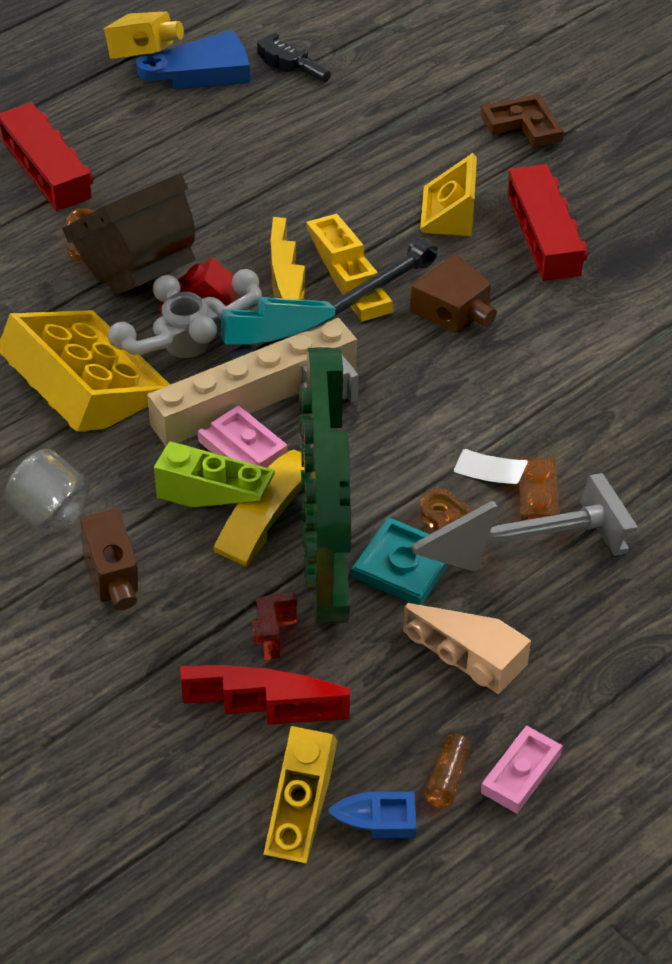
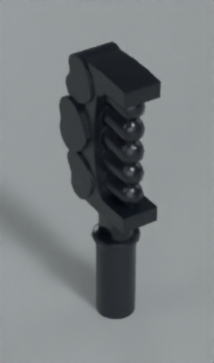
[257,33,331,82]

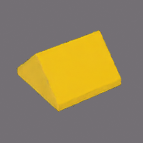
[420,153,477,236]

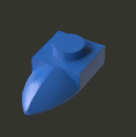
[328,792,416,838]

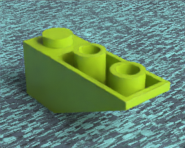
[154,441,275,507]

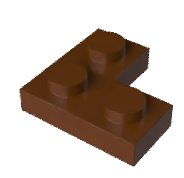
[480,94,564,148]

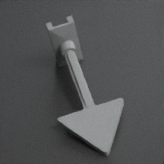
[410,473,638,571]

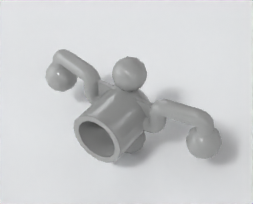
[108,269,262,358]

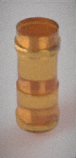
[424,733,471,808]

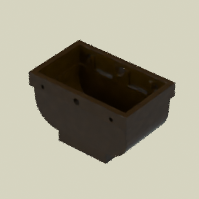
[62,173,196,295]

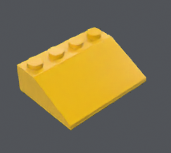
[0,310,171,432]

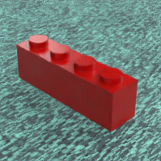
[0,103,94,212]
[507,164,588,281]

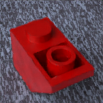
[159,257,238,312]

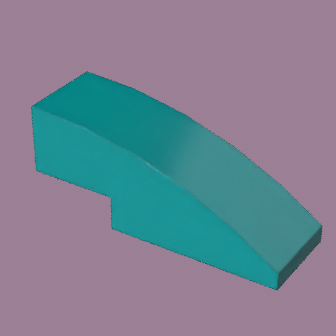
[220,297,336,344]

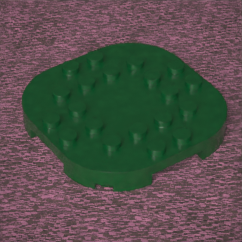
[299,347,351,624]

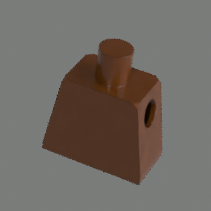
[410,254,497,332]
[80,507,138,611]

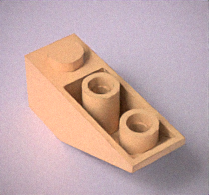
[403,603,531,695]

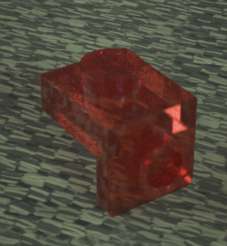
[251,593,297,660]

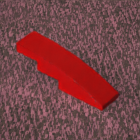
[180,665,350,725]

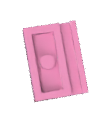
[198,405,288,468]

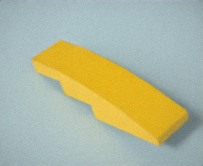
[306,214,393,322]
[270,217,305,300]

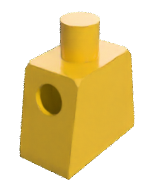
[104,11,184,59]

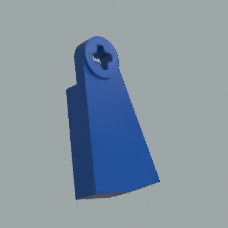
[136,30,250,89]

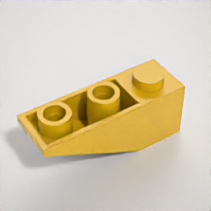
[263,726,338,864]

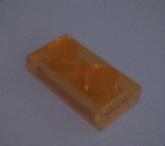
[518,458,560,521]

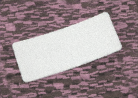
[454,449,528,484]

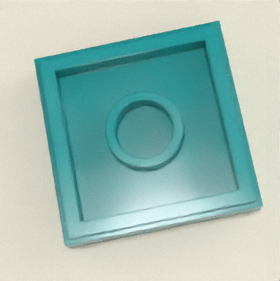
[351,517,449,605]

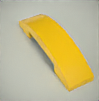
[214,450,304,567]

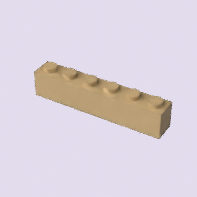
[147,318,357,446]

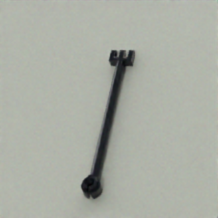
[230,238,438,360]

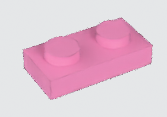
[481,725,563,814]

